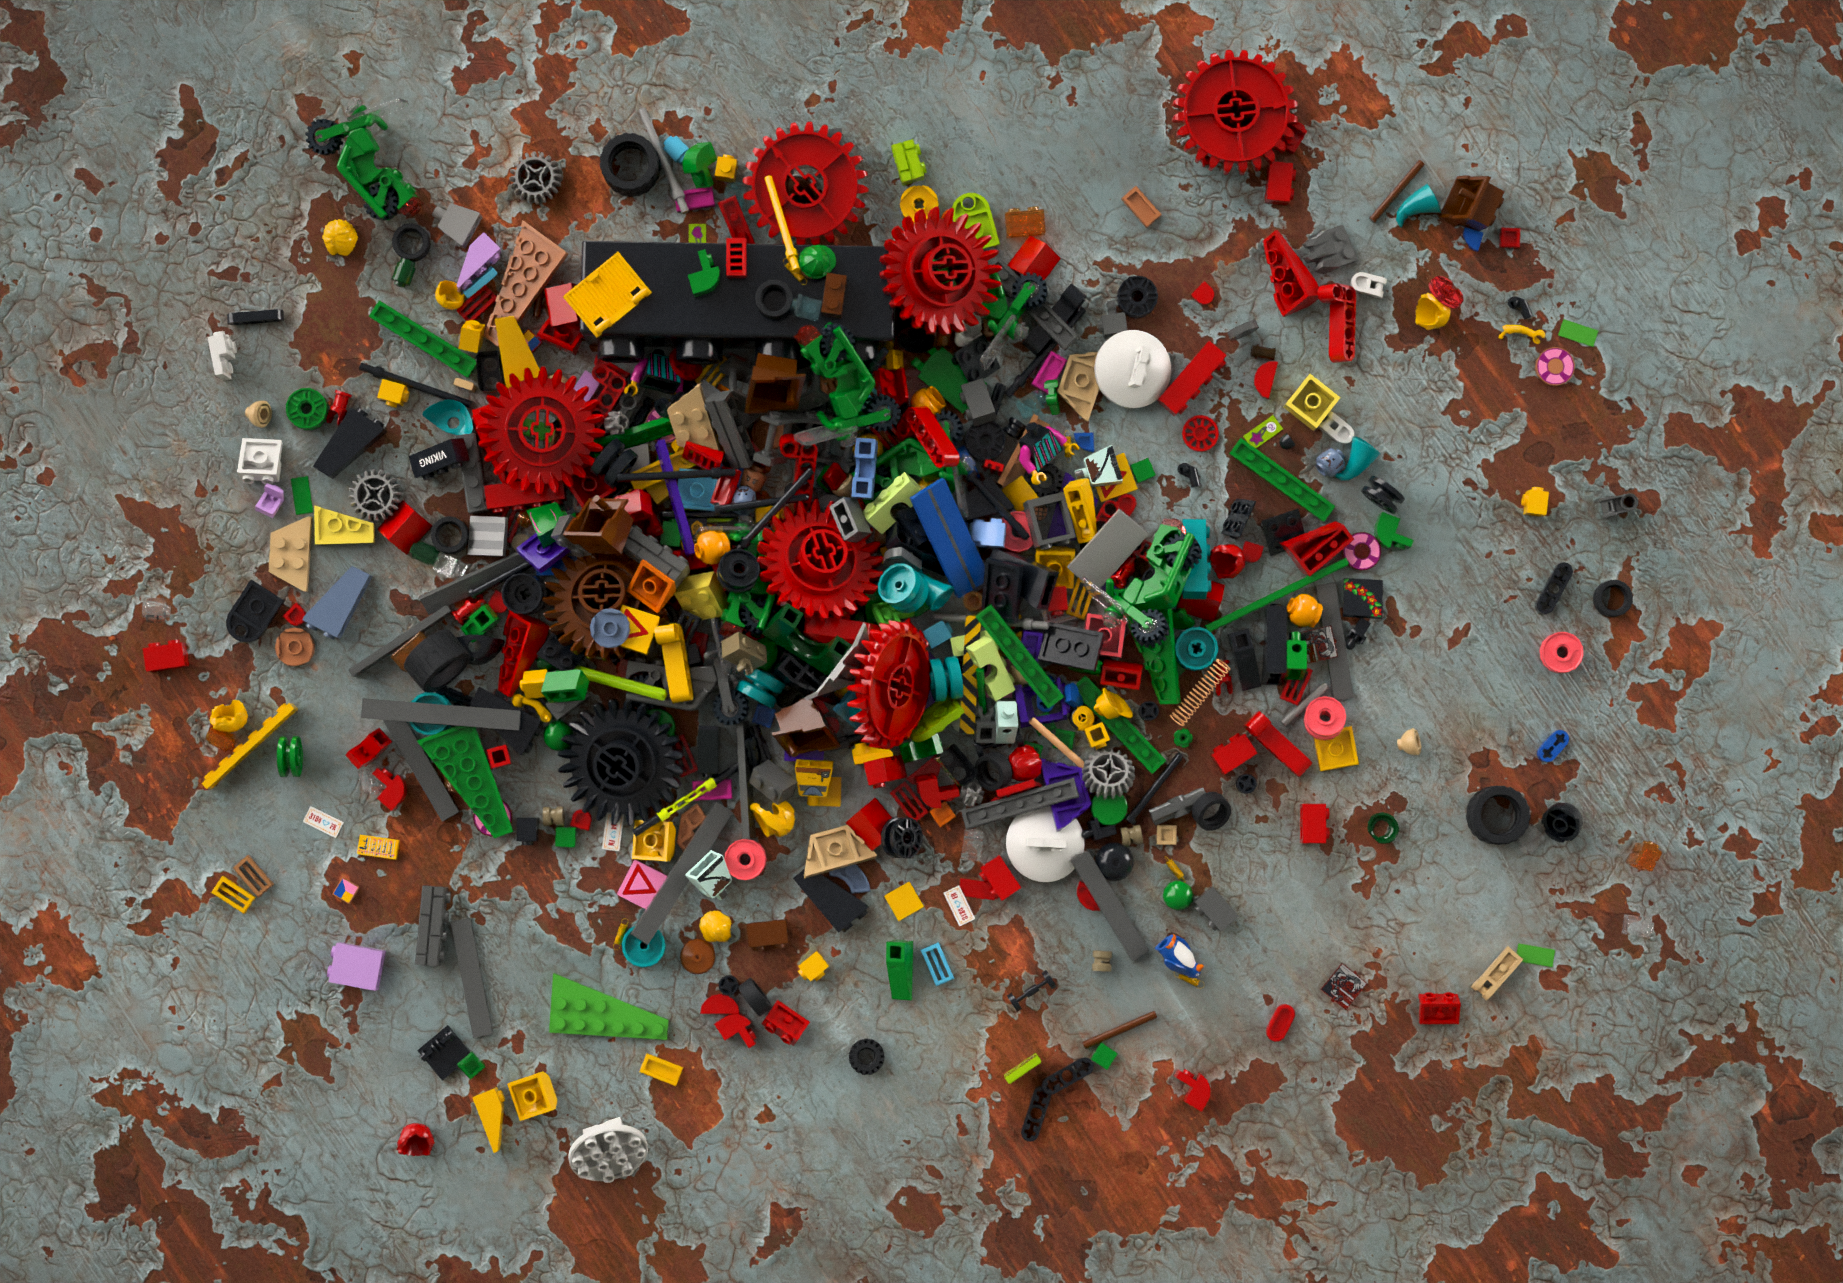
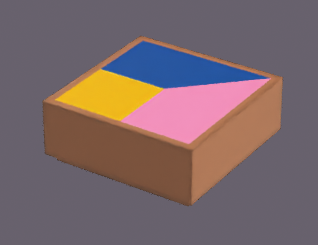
[333,877,360,904]

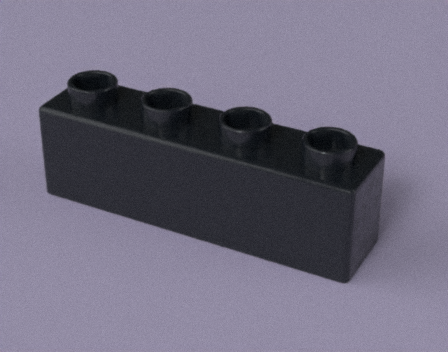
[580,241,896,367]

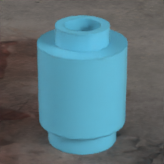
[663,136,689,165]

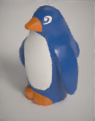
[1155,934,1204,978]

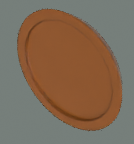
[680,939,715,974]

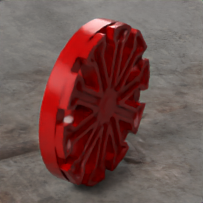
[669,348,703,381]
[1182,415,1219,452]

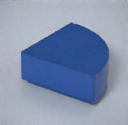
[1463,227,1483,252]
[1074,432,1094,453]

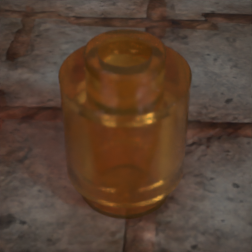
[205,726,237,752]

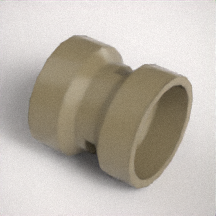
[543,806,565,826]
[1120,825,1143,847]
[1092,950,1112,972]

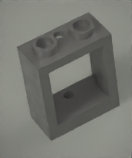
[1023,492,1076,550]

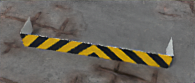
[958,615,981,734]

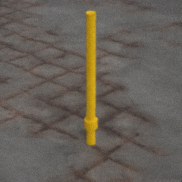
[765,176,801,273]

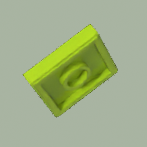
[1004,1053,1041,1084]

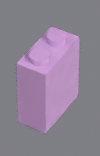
[327,942,386,991]

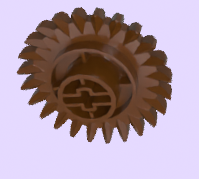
[542,552,670,661]

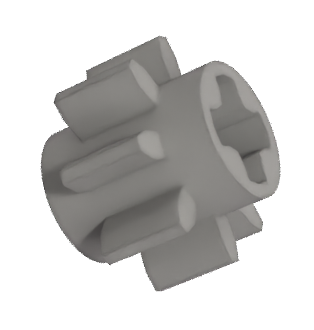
[604,411,628,435]
[959,782,985,807]

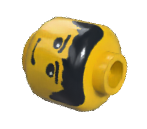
[1069,705,1095,731]

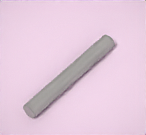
[1281,682,1329,727]

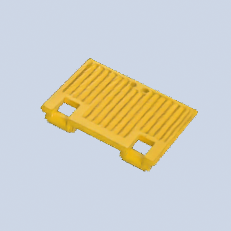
[563,252,652,338]

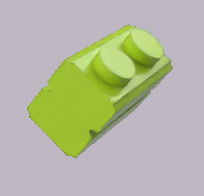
[891,139,927,186]

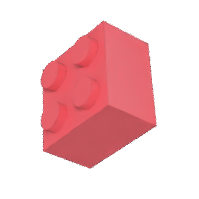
[1084,613,1126,658]

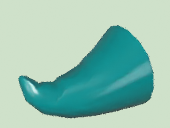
[1396,183,1441,227]
[1334,436,1381,481]
[918,568,954,611]

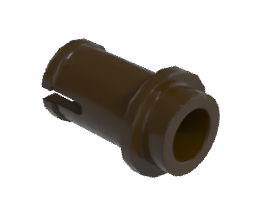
[1250,344,1276,361]

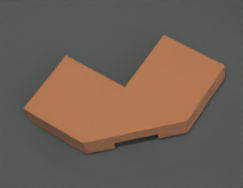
[676,803,706,851]

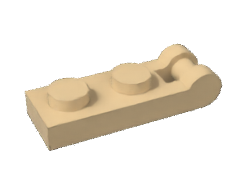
[1471,946,1523,1000]

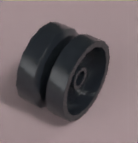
[590,438,639,489]

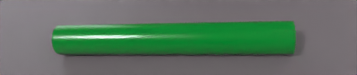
[976,667,987,714]

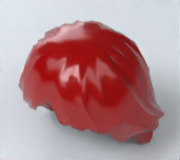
[1209,544,1246,579]
[1007,744,1042,781]
[396,1123,435,1156]

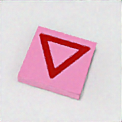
[617,859,667,909]

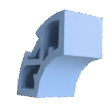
[969,518,1007,549]

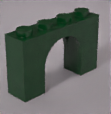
[762,603,852,676]

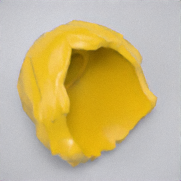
[1415,292,1451,330]

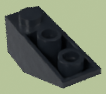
[1227,629,1261,691]

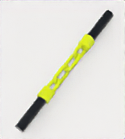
[632,763,739,837]

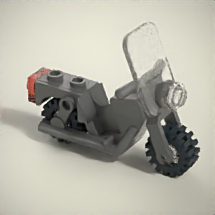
[616,617,750,725]

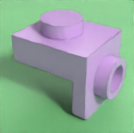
[255,483,284,518]

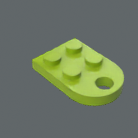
[952,193,1000,250]
[910,693,965,742]

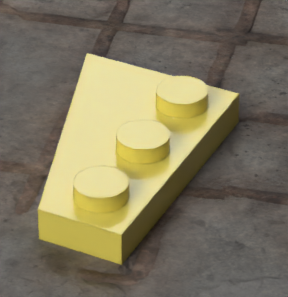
[314,506,375,545]

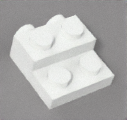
[208,331,237,381]
[237,438,283,485]

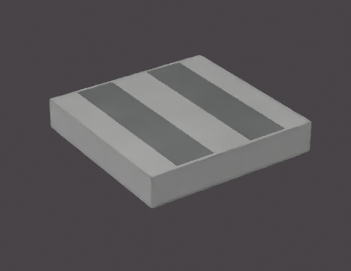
[467,516,509,557]

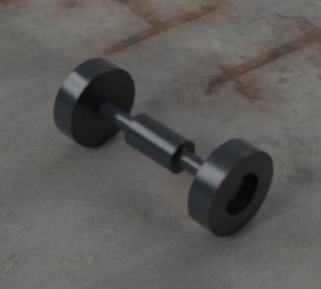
[654,380,697,418]
[973,727,1024,758]
[1007,970,1057,1012]

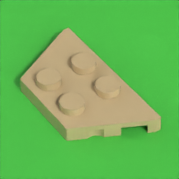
[1057,352,1099,422]
[667,383,721,451]
[268,516,312,592]
[804,825,877,878]

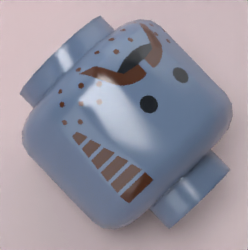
[1315,448,1345,477]
[731,486,756,516]

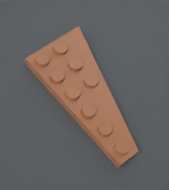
[484,221,569,347]

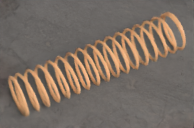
[1170,659,1230,726]

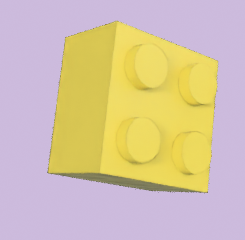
[1283,374,1341,431]
[674,571,729,622]

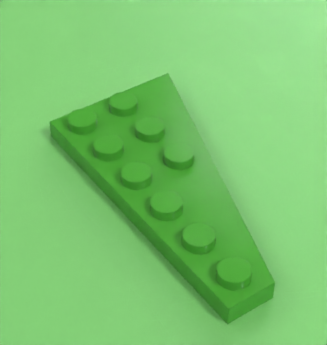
[549,973,669,1040]

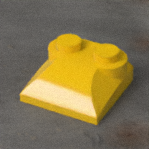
[1035,546,1075,589]
[851,743,893,765]
[632,820,676,861]
[507,1071,557,1121]

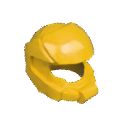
[750,801,795,837]

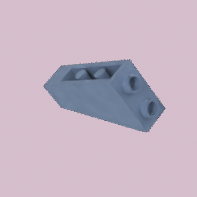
[302,566,373,640]

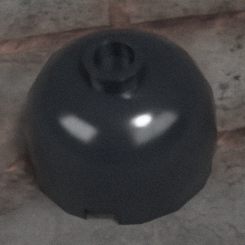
[1541,802,1583,843]
[1095,842,1134,881]

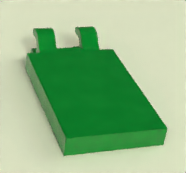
[911,347,987,414]

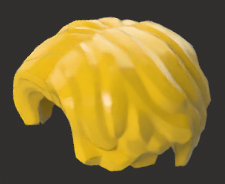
[322,219,358,256]
[210,700,248,733]

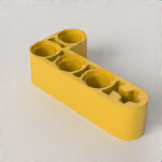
[654,623,693,704]

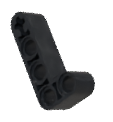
[1022,283,1087,356]
[885,517,945,576]

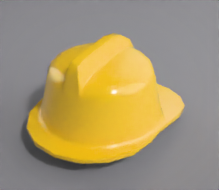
[1094,688,1133,720]

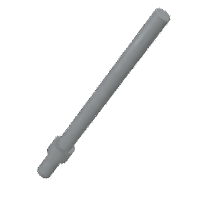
[639,108,689,214]
[933,612,1049,630]

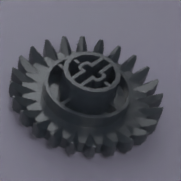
[558,699,685,826]

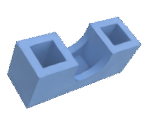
[851,438,878,500]

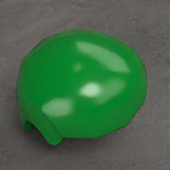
[543,721,573,751]
[1163,880,1194,911]

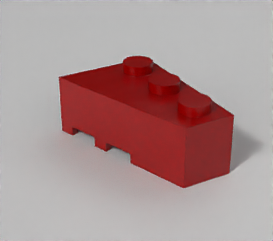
[1280,521,1354,577]
[863,755,907,789]

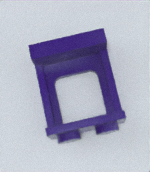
[1014,677,1070,728]

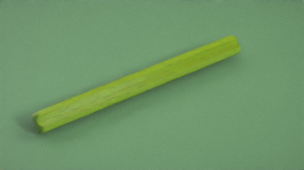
[575,665,668,701]

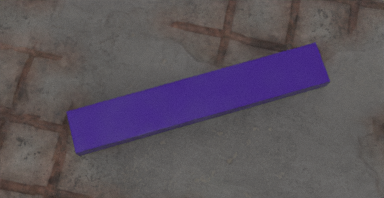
[655,439,695,557]

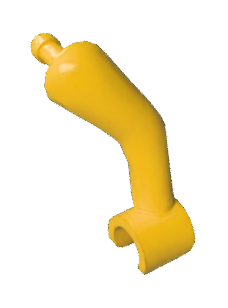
[1498,325,1545,344]
[512,694,552,722]

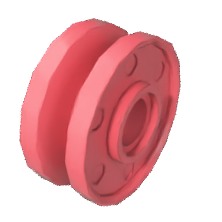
[1002,511,1033,553]
[1539,632,1583,673]
[1303,696,1346,741]
[724,839,767,880]

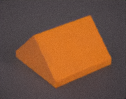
[626,559,677,613]

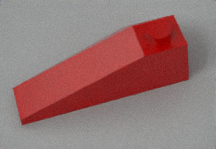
[1263,230,1319,317]

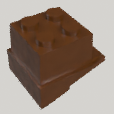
[1438,175,1505,231]
[744,353,806,413]
[563,495,634,554]
[772,698,841,757]

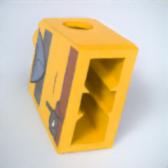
[795,759,834,806]

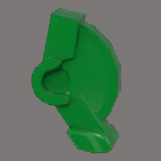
[1044,379,1060,415]
[1172,608,1195,629]

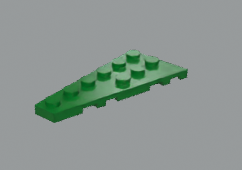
[1114,588,1181,704]
[417,726,513,838]

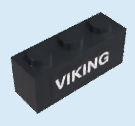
[409,438,470,481]

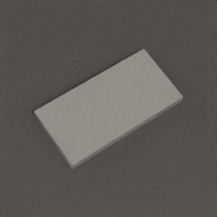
[1067,509,1149,592]

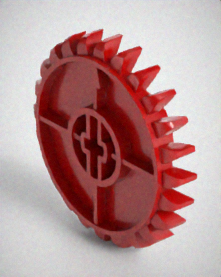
[1172,50,1298,176]
[742,121,869,245]
[879,206,1002,336]
[477,366,606,495]
[757,499,884,622]
[847,620,931,749]

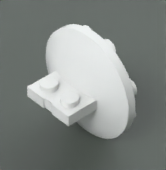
[1094,330,1171,408]
[1006,806,1084,882]
[568,1117,648,1183]

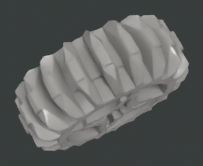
[509,151,562,204]
[348,469,402,522]
[1082,748,1135,799]

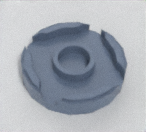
[590,608,630,648]

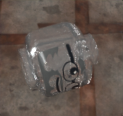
[142,597,171,624]

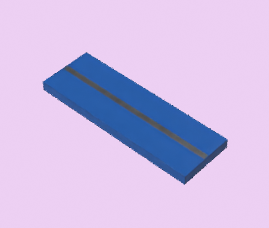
[910,478,985,598]

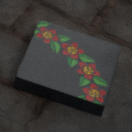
[1343,578,1383,619]

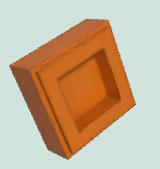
[929,801,956,827]

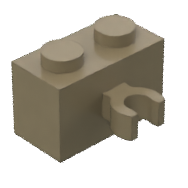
[721,632,767,676]

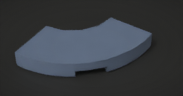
[829,864,871,894]

